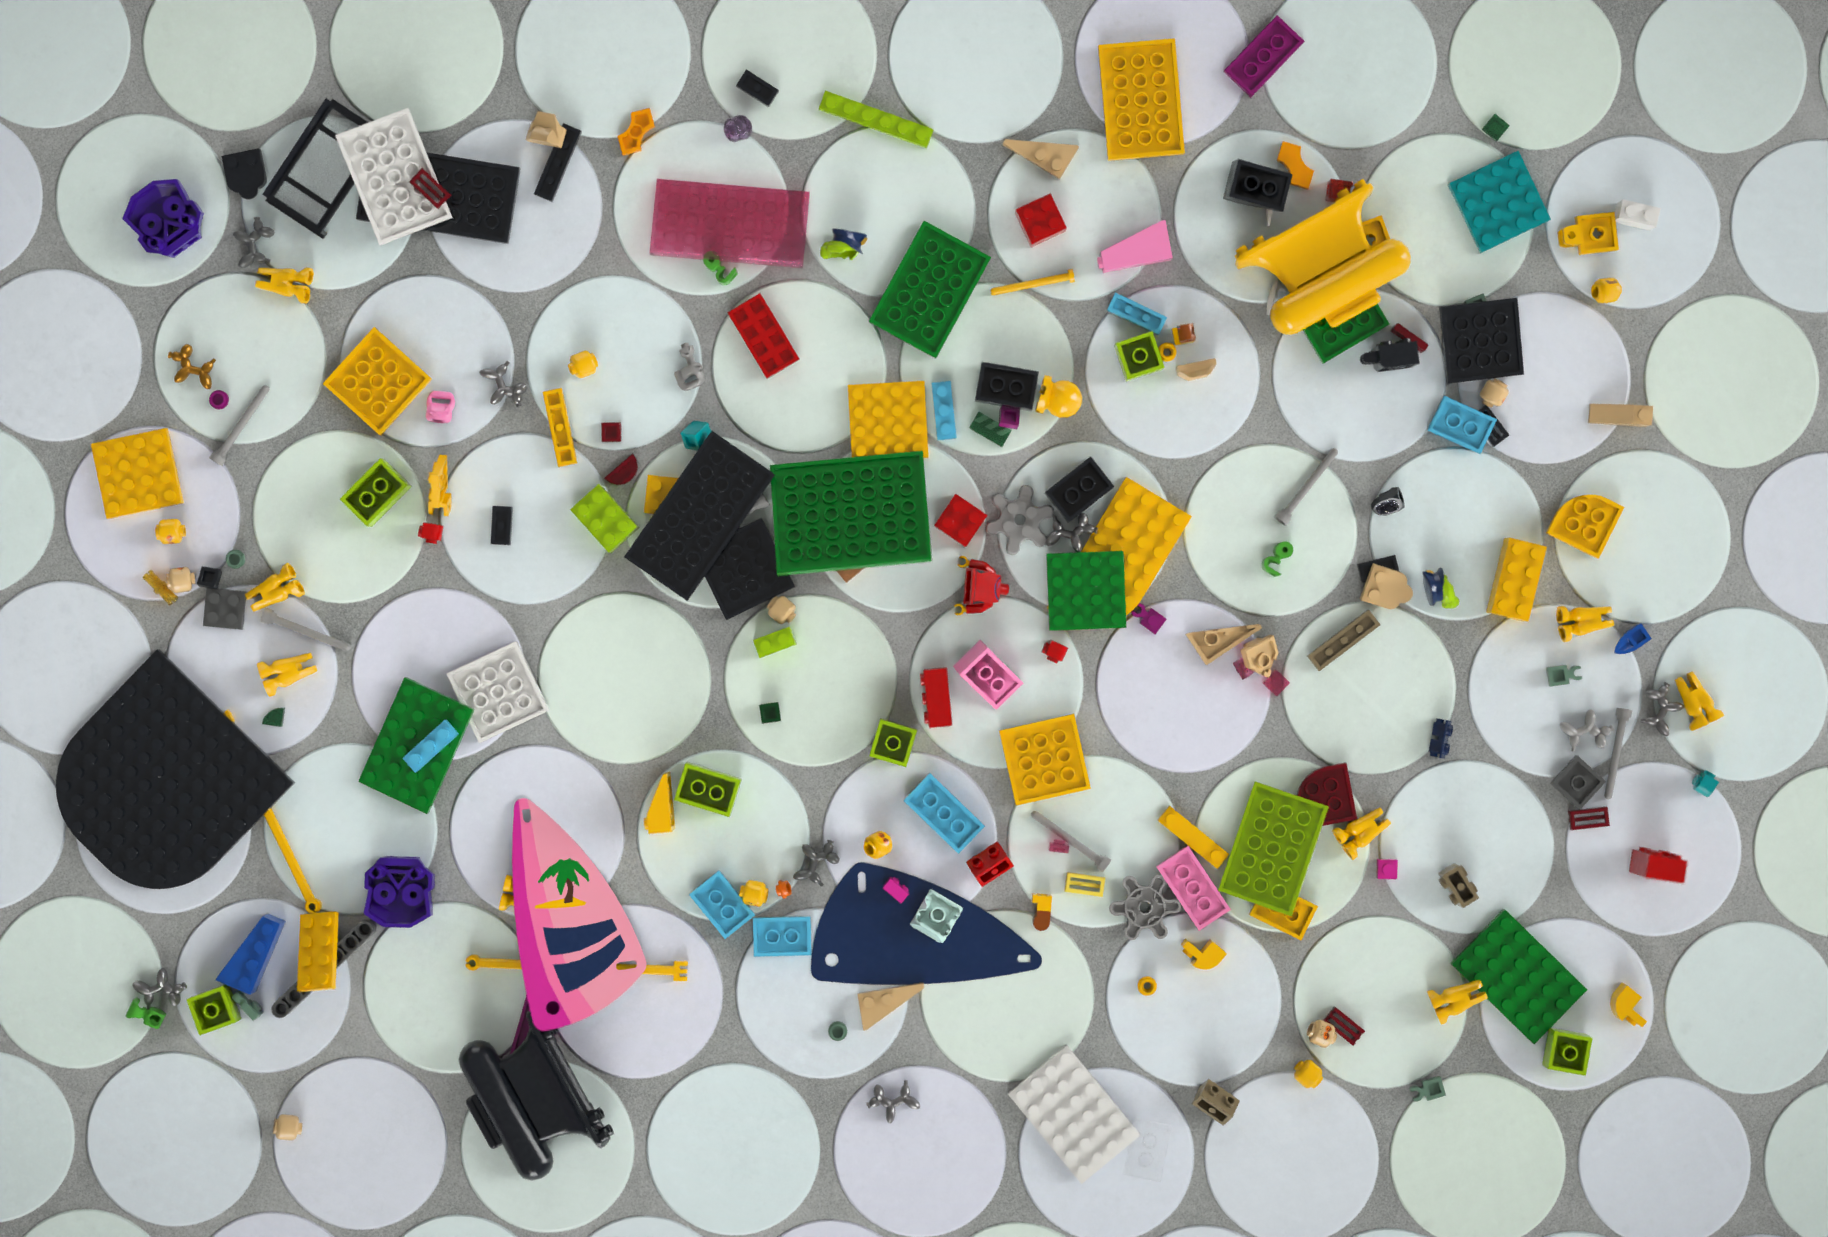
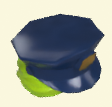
[820,228,867,260]
[1422,568,1460,609]

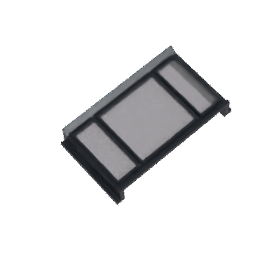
[262,98,369,239]

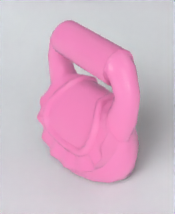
[426,391,455,423]

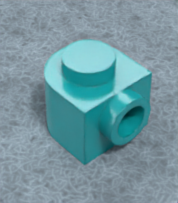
[1692,770,1719,797]

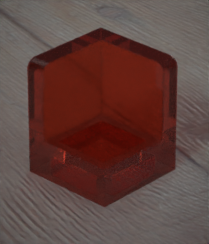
[1325,179,1353,202]

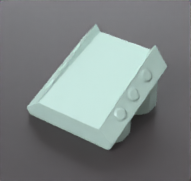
[910,889,963,943]

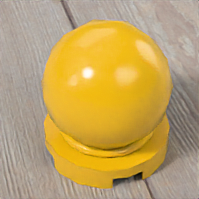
[1035,375,1082,418]

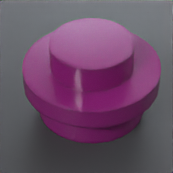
[209,390,229,410]

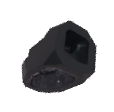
[1371,487,1405,516]

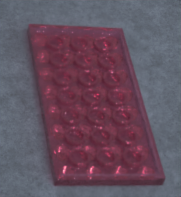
[650,179,810,268]

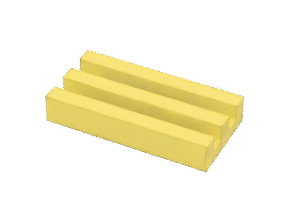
[1064,872,1105,897]

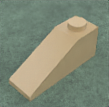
[1588,404,1653,427]

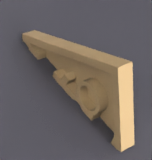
[1003,139,1079,180]
[1185,624,1262,665]
[857,982,924,1031]

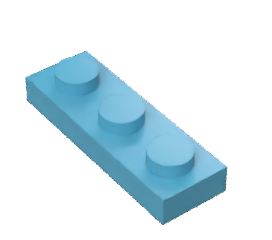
[1107,292,1167,335]
[932,381,956,441]
[403,720,459,773]

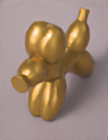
[168,344,216,389]

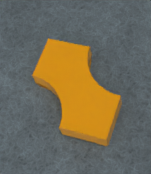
[617,108,655,156]
[1276,141,1314,190]

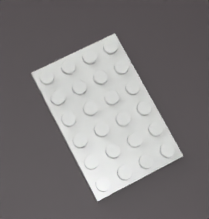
[335,108,453,245]
[1008,1045,1141,1184]

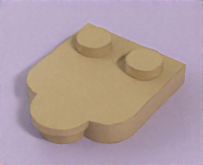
[1360,563,1413,609]

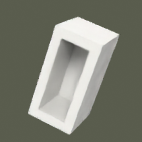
[1615,199,1661,231]

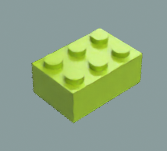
[340,458,412,527]
[570,484,639,553]
[674,762,742,817]

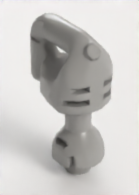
[674,343,706,391]

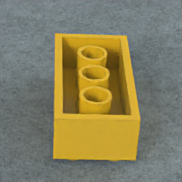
[1486,537,1547,622]

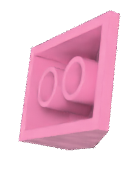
[953,640,1023,710]

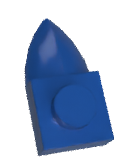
[1614,623,1652,654]

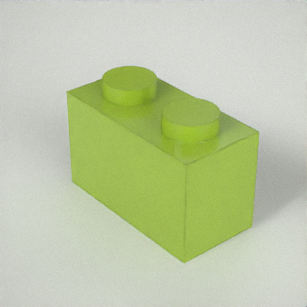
[753,627,796,658]

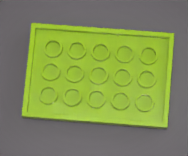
[1218,782,1329,916]

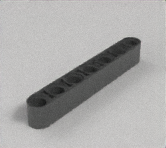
[271,919,376,1018]

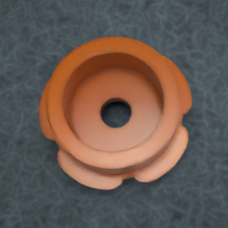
[776,880,792,899]

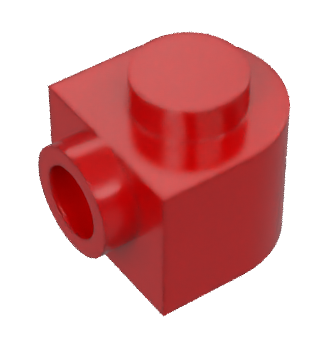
[418,522,444,544]
[1041,639,1068,664]

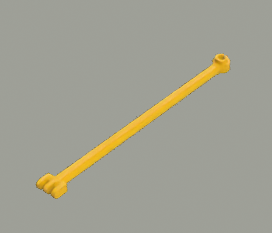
[225,709,322,914]
[465,954,688,981]

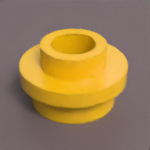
[1158,342,1177,362]
[1137,976,1157,996]

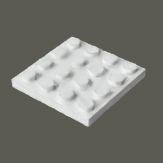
[447,641,550,743]

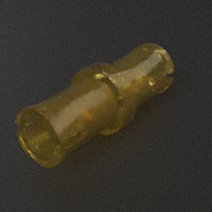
[143,570,179,606]

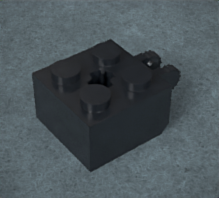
[1360,338,1420,372]

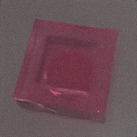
[1233,657,1254,680]
[1262,669,1290,697]
[1048,839,1069,853]

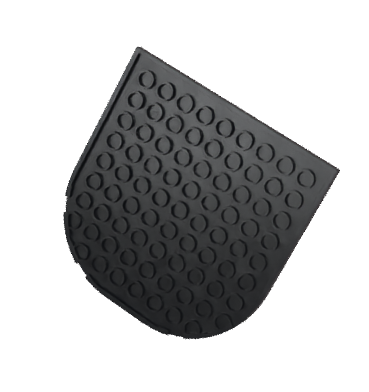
[56,649,295,889]

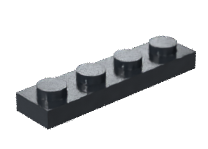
[534,123,582,202]

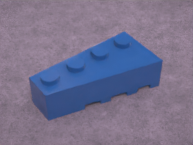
[215,914,286,995]

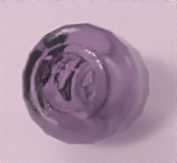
[724,115,752,142]

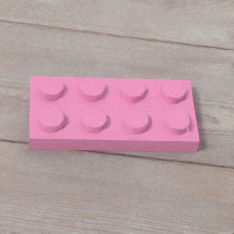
[1156,845,1231,931]

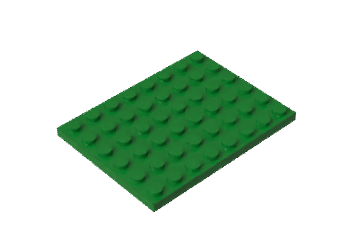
[770,451,932,576]

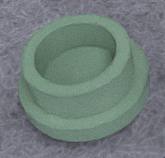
[226,550,245,569]
[828,1021,847,1041]

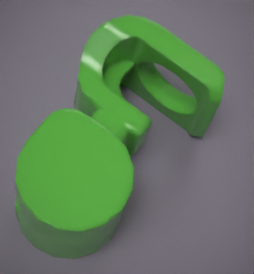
[703,251,738,285]
[1262,541,1293,577]
[125,998,166,1029]

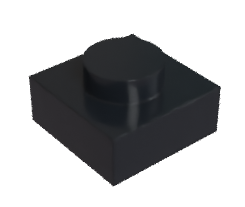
[197,566,222,589]

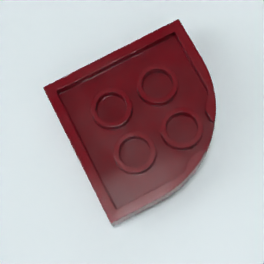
[1296,762,1357,826]

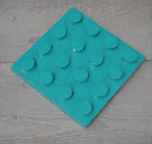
[1448,150,1551,254]

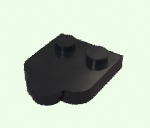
[221,148,267,200]

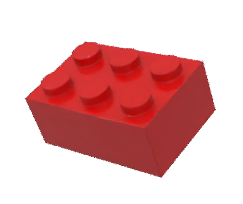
[920,667,952,728]
[1629,847,1688,884]

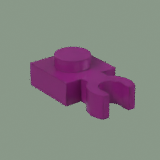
[1131,603,1166,634]

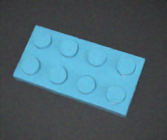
[903,773,985,854]

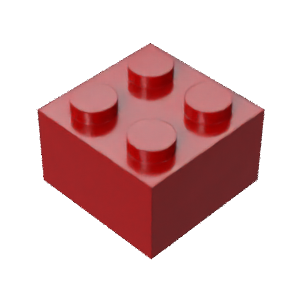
[1015,193,1067,247]
[934,494,987,548]

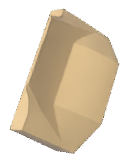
[525,111,567,148]
[1176,358,1216,381]

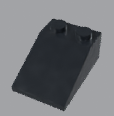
[1223,159,1293,212]

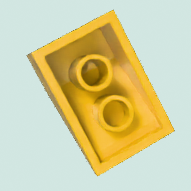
[644,772,675,834]

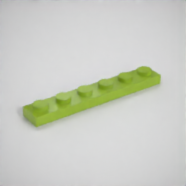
[819,91,933,148]

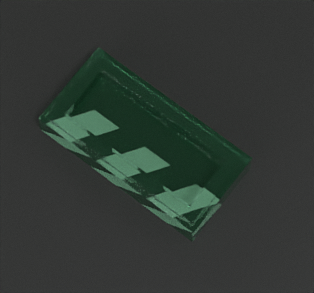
[969,412,1012,447]

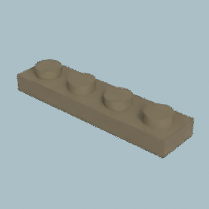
[1307,610,1380,671]

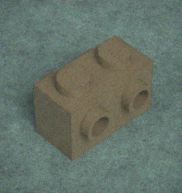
[1438,863,1479,908]
[1192,1079,1240,1126]

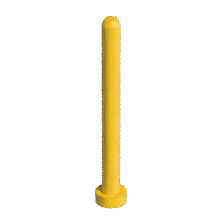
[990,269,1075,295]

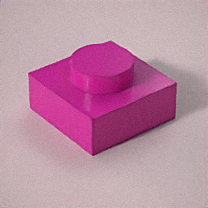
[1377,859,1398,879]

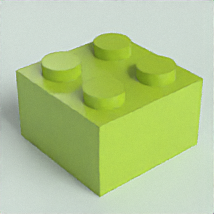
[1114,331,1165,382]
[869,718,917,767]
[186,984,242,1036]
[1542,1028,1593,1076]

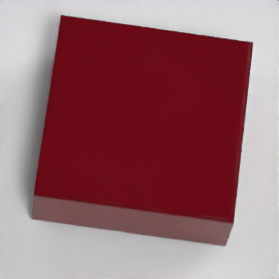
[601,422,622,442]

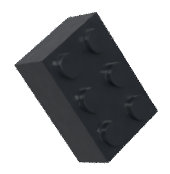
[975,362,1039,411]
[1044,457,1115,523]

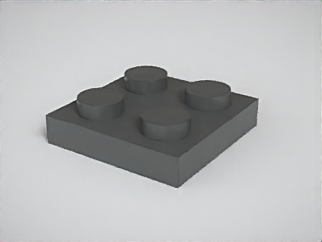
[203,588,247,630]
[1550,755,1606,810]

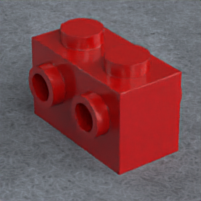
[966,841,1014,887]

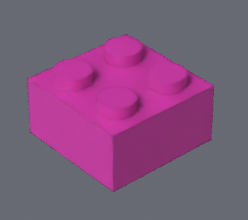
[883,877,909,903]

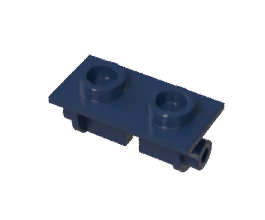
[1428,718,1453,759]

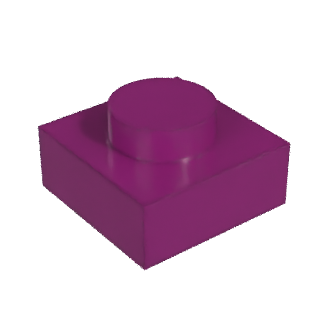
[998,406,1020,430]

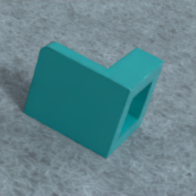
[680,421,711,451]

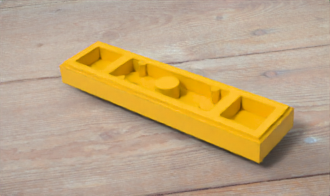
[543,388,578,467]
[1157,806,1229,869]

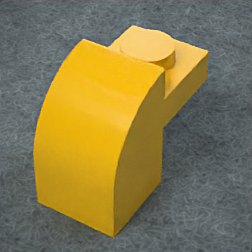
[1181,939,1227,970]
[1610,983,1647,1027]

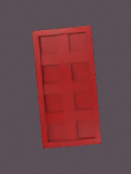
[727,293,800,379]

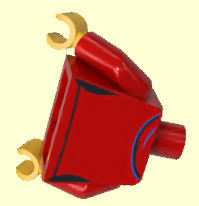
[954,556,1009,615]

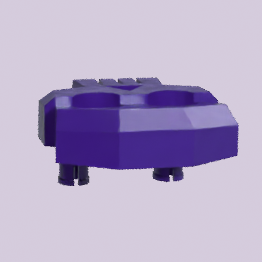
[122,179,204,258]
[364,856,435,928]

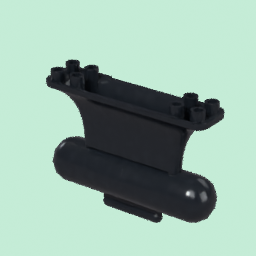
[459,1008,614,1181]

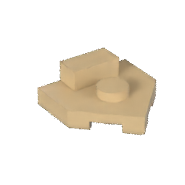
[1241,635,1279,678]

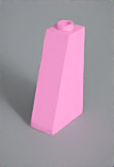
[1097,220,1173,273]

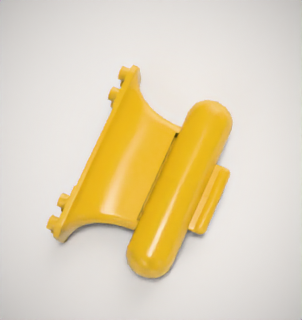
[1235,179,1411,335]

